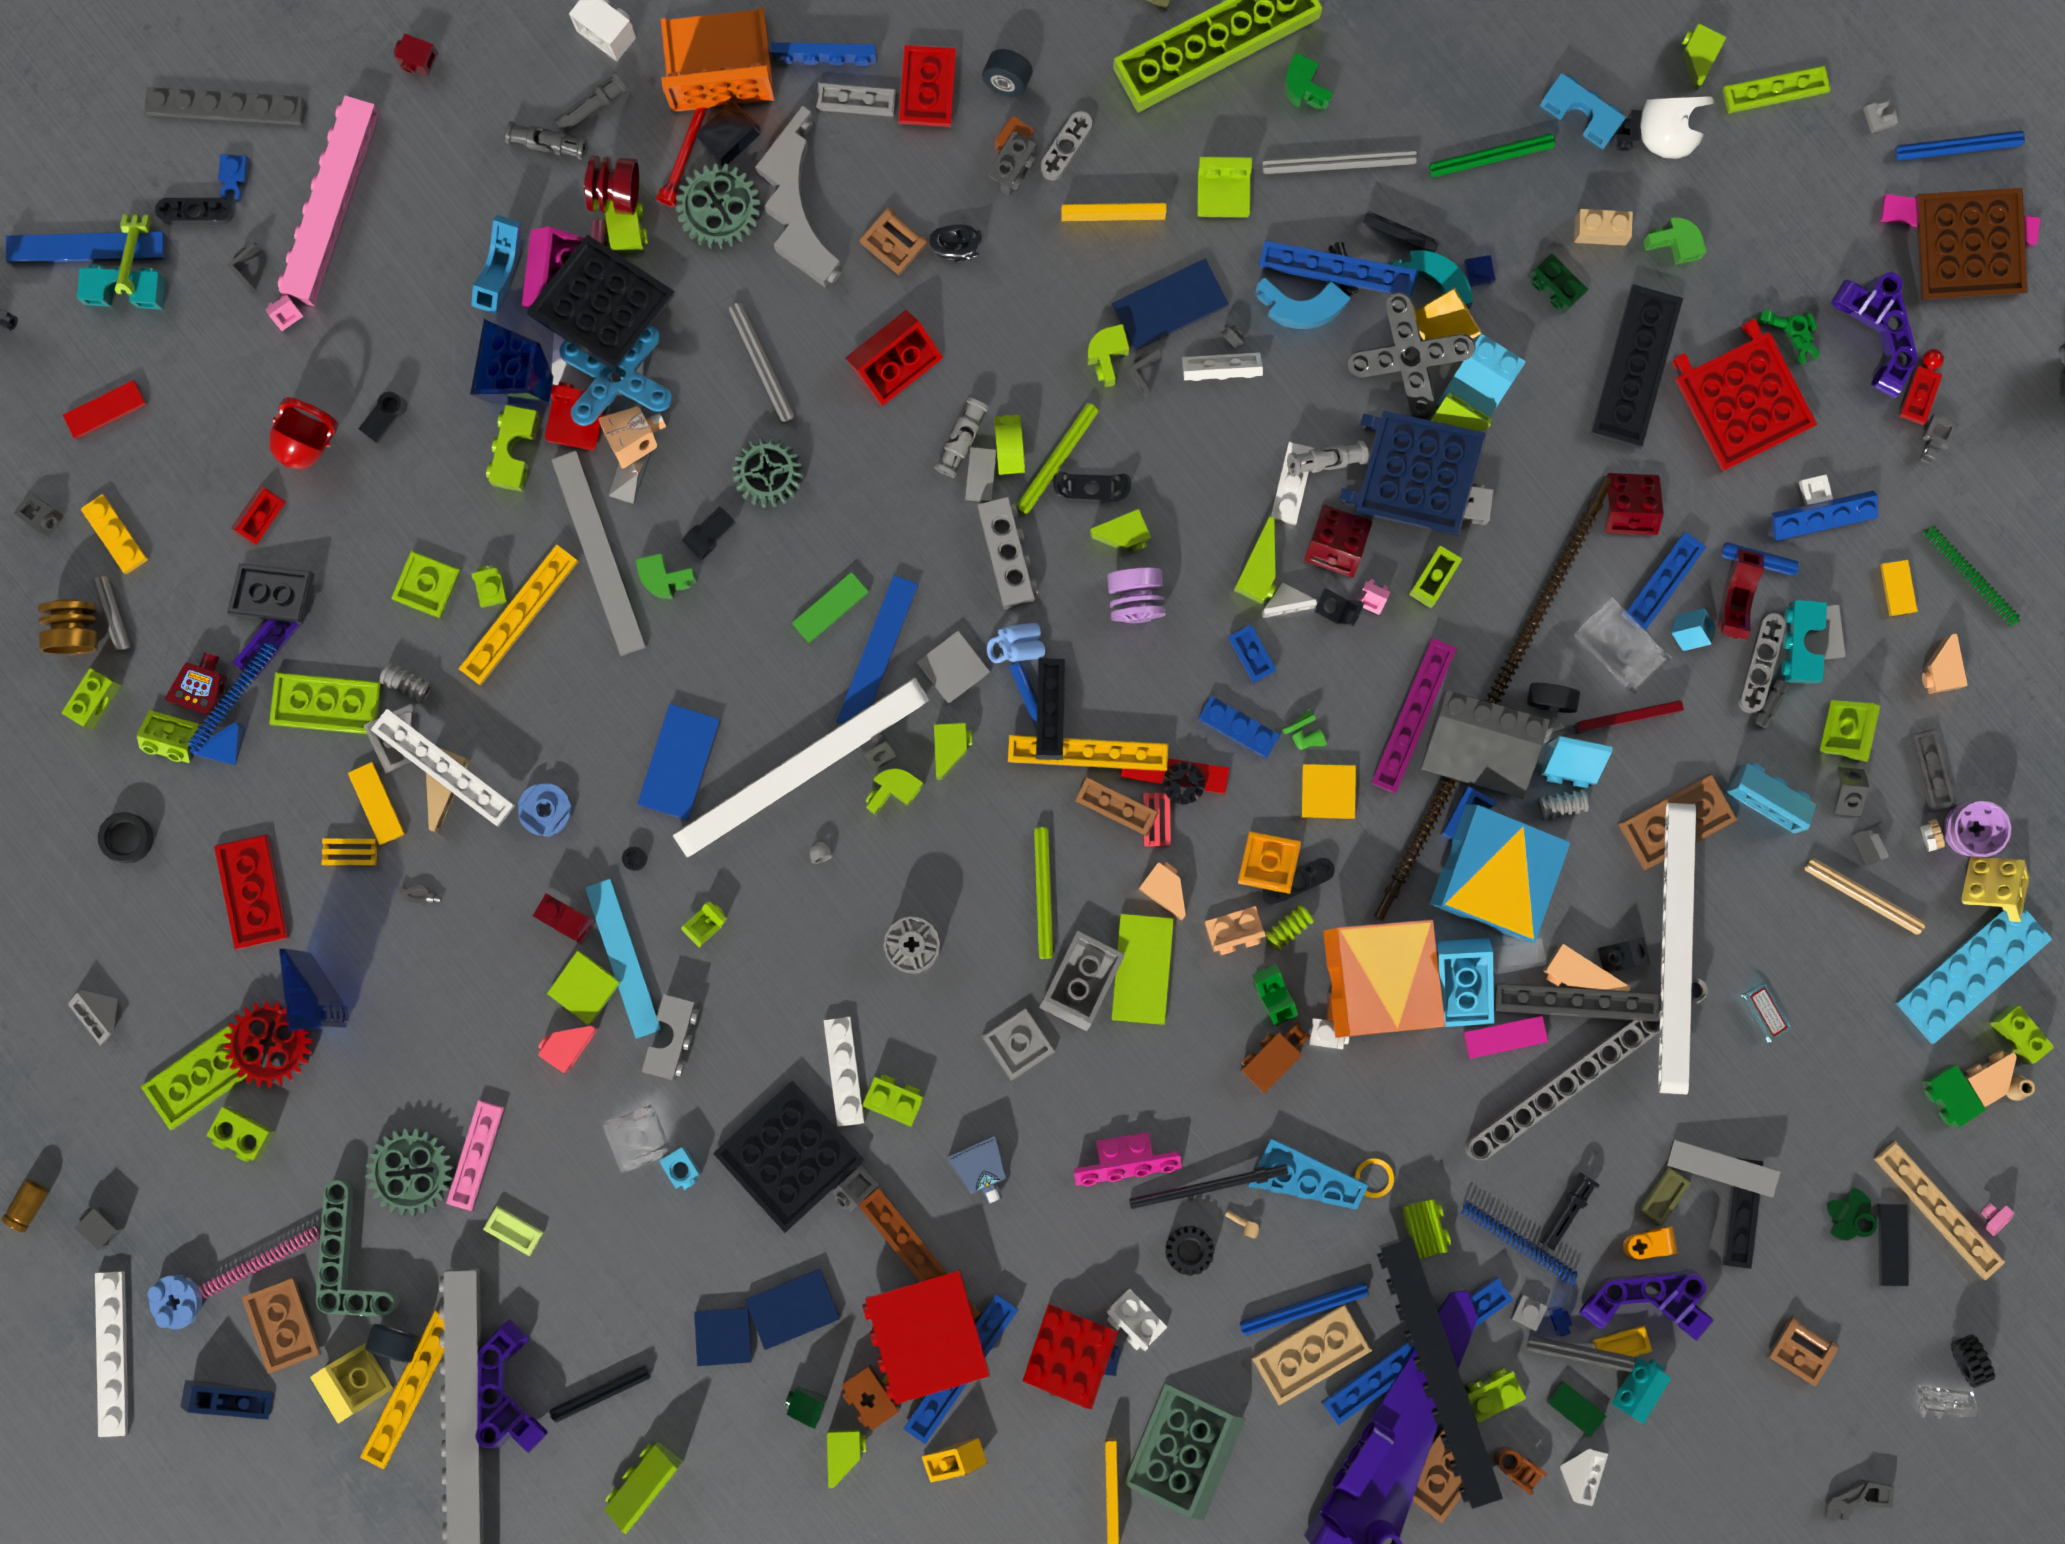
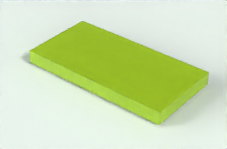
[269,672,382,734]
[1111,914,1174,1025]
[140,1025,255,1130]

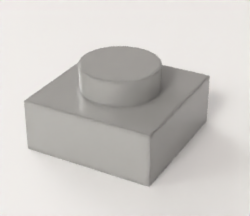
[1511,1294,1547,1331]

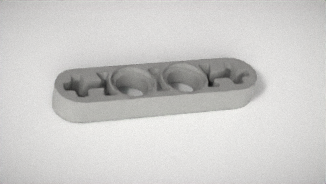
[1738,613,1786,714]

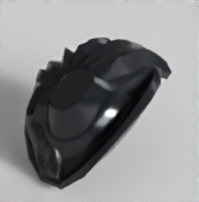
[929,224,982,263]

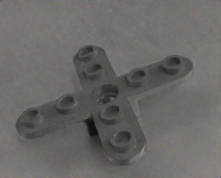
[1348,292,1476,419]

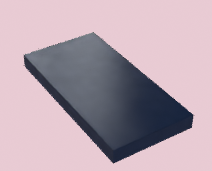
[1112,258,1229,351]

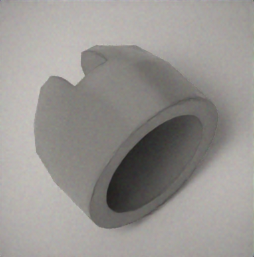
[809,842,832,864]

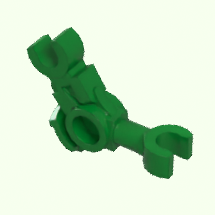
[1757,309,1820,364]

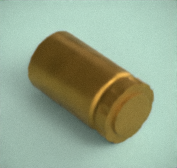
[1,1179,50,1232]

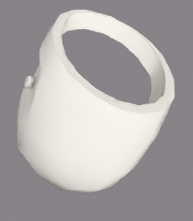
[1640,96,1714,159]

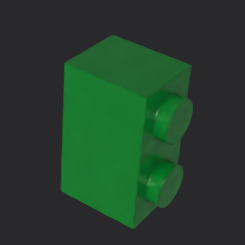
[1922,1064,1986,1127]

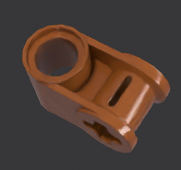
[1494,1446,1547,1496]

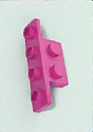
[1074,1132,1181,1186]

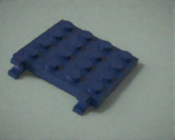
[1340,410,1487,536]

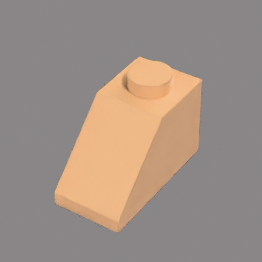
[1922,634,1968,694]
[1139,862,1186,920]

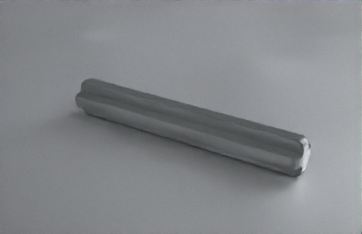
[1527,1336,1635,1372]

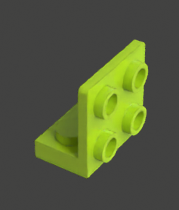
[1198,157,1252,218]

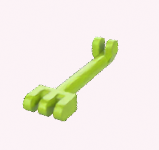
[115,214,151,294]

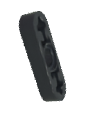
[155,198,234,224]
[1262,858,1335,904]

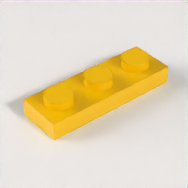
[81,494,149,574]

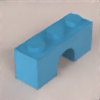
[1540,73,1626,150]

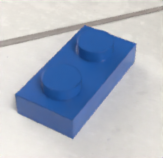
[1228,625,1277,684]

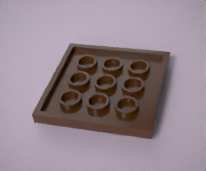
[1915,188,2028,300]

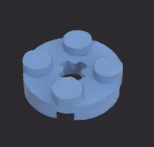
[518,783,573,837]
[148,1274,203,1330]

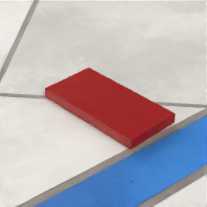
[214,834,289,950]

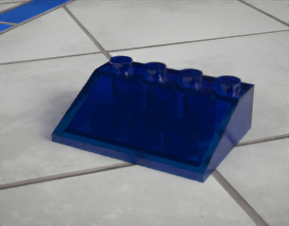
[279,948,349,1032]

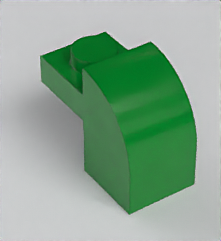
[1284,53,1334,110]
[1252,964,1299,1027]

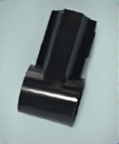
[358,391,407,443]
[682,506,736,560]

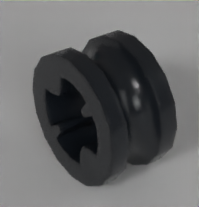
[622,847,647,871]

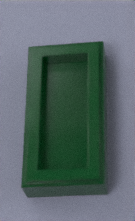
[1547,1381,1607,1437]

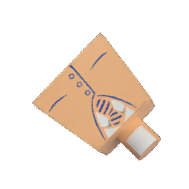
[598,407,666,469]

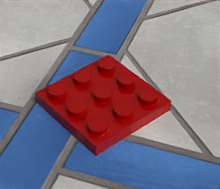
[1022,1304,1118,1410]

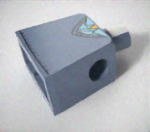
[948,1136,1006,1204]

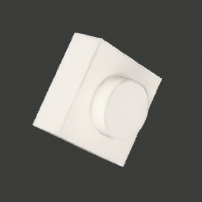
[1799,474,1833,506]

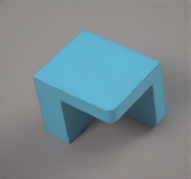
[1672,608,1716,651]

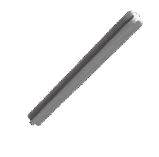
[1262,149,1417,174]

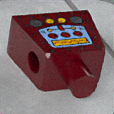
[165,652,227,717]

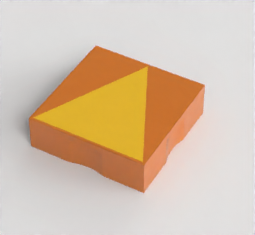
[1323,920,1446,1038]

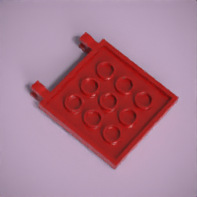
[1671,319,1818,472]

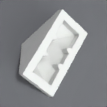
[1262,583,1317,618]
[1560,1449,1608,1506]

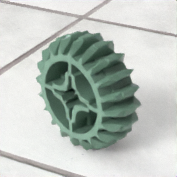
[732,437,803,508]

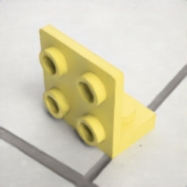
[1961,857,2030,922]

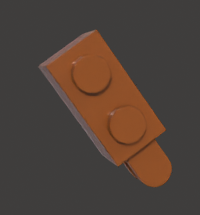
[1240,1022,1311,1093]

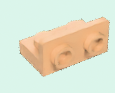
[1204,906,1266,955]

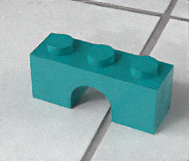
[77,265,165,309]
[1781,600,1827,684]

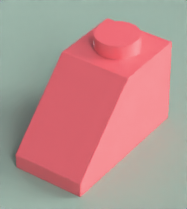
[538,1026,598,1073]

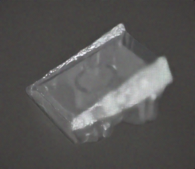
[603,1104,670,1174]

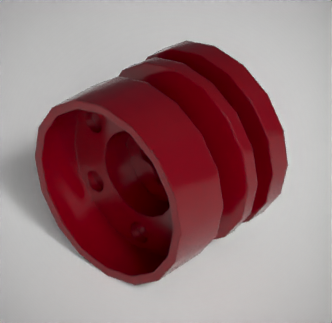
[584,155,640,215]

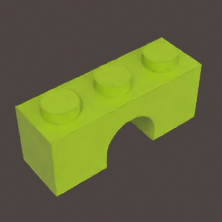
[486,405,540,492]

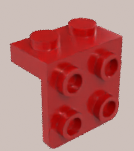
[545,382,605,450]

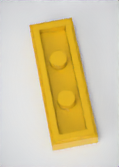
[348,762,406,846]

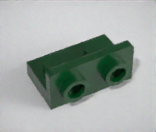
[1528,253,1589,313]

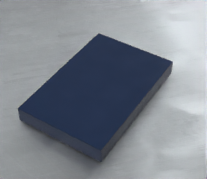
[745,1269,840,1350]

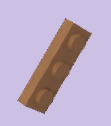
[1075,777,1159,836]

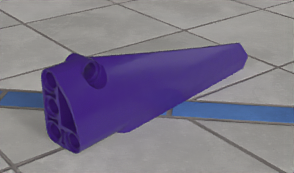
[1304,1290,1478,1544]

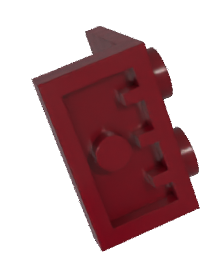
[1605,473,1664,535]
[1304,505,1372,578]

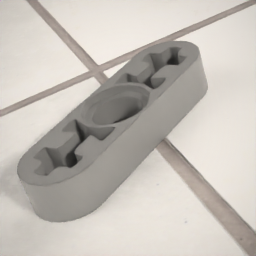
[1041,111,1092,180]

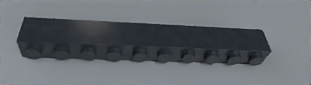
[1377,1235,1503,1509]

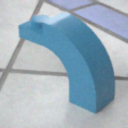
[471,215,523,314]
[1255,277,1351,329]

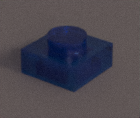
[1464,255,1496,287]
[1548,1306,1572,1337]

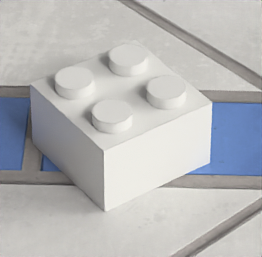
[569,0,636,61]

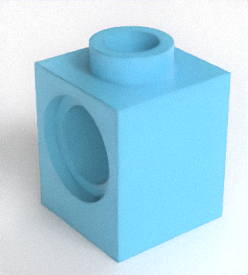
[659,1146,702,1190]

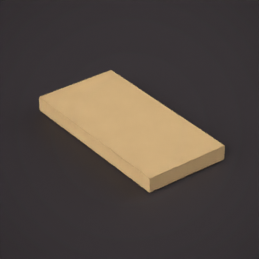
[1251,1304,1372,1405]

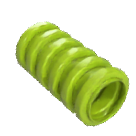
[1265,904,1314,951]

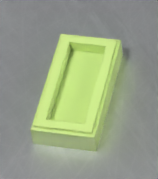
[483,1206,544,1256]

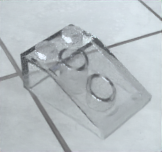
[1574,597,1673,694]

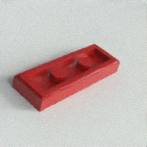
[62,380,147,440]

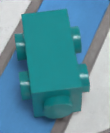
[1611,1358,1672,1424]

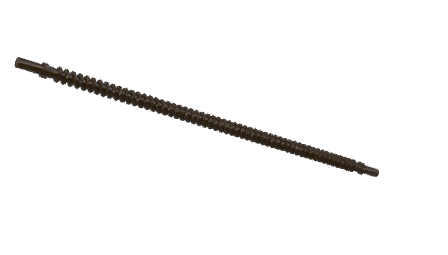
[1374,477,1613,921]

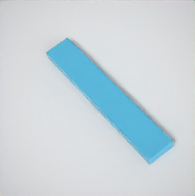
[585,879,662,1039]

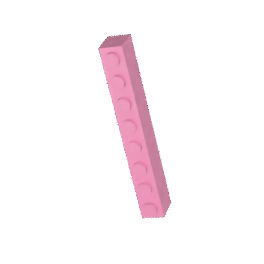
[278,95,380,306]

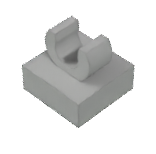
[1863,98,1899,133]

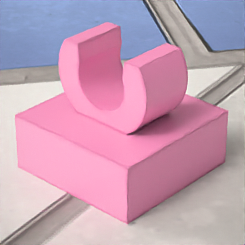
[265,295,303,331]
[1357,579,1390,615]
[1981,1202,2014,1236]

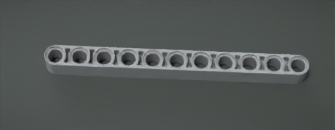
[1465,978,1708,1160]

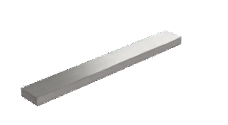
[551,451,646,656]

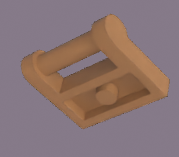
[859,207,930,276]
[1767,1315,1839,1387]

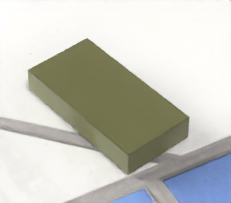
[1638,1166,1692,1226]

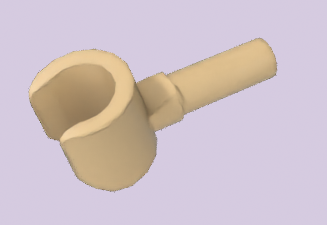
[1225,1210,1260,1238]

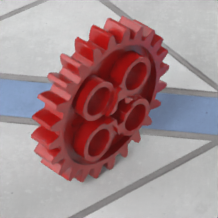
[223,1000,313,1088]

